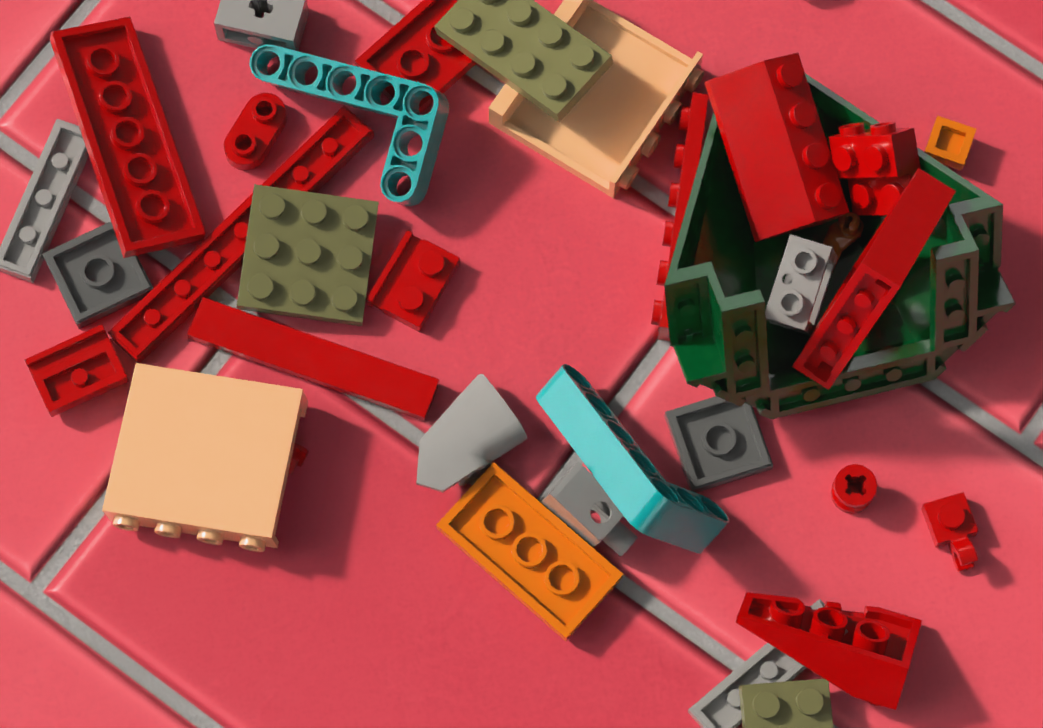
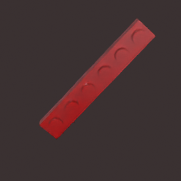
[651,92,709,341]

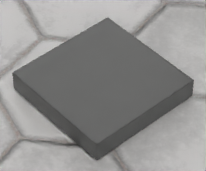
[42,222,153,329]
[664,396,773,493]

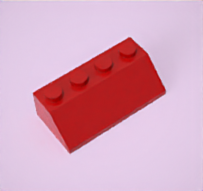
[704,53,850,242]

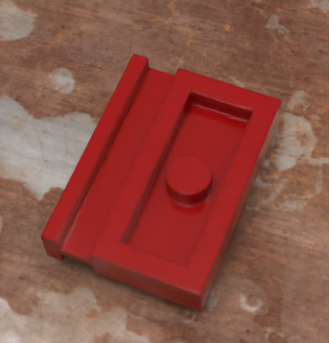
[366,230,460,332]
[25,324,129,417]

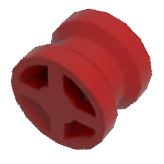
[830,464,878,514]

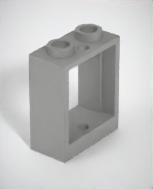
[765,234,838,336]

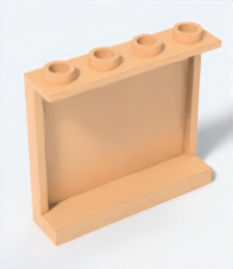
[489,0,704,198]
[102,363,308,552]

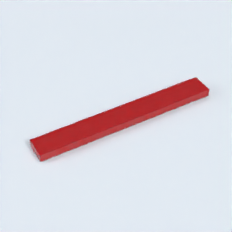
[107,105,374,363]

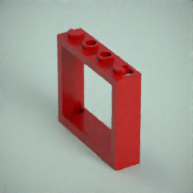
[792,168,956,390]

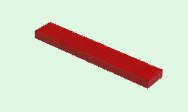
[187,297,440,421]

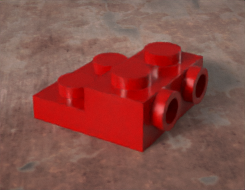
[829,122,921,215]

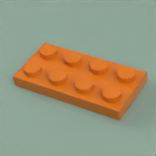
[436,462,623,641]

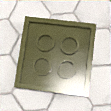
[237,184,379,326]

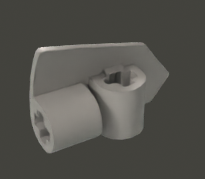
[416,374,527,493]

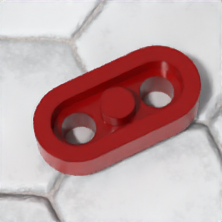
[224,93,287,171]

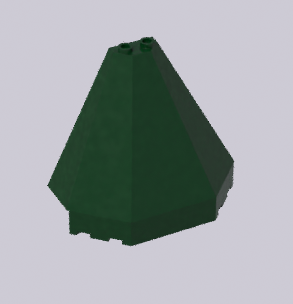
[664,73,1016,420]

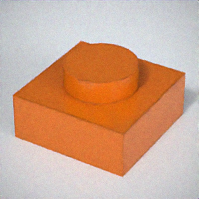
[924,115,976,171]

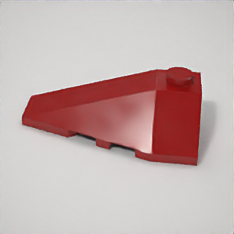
[736,592,922,710]

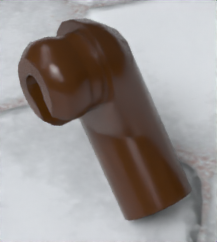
[822,212,864,269]

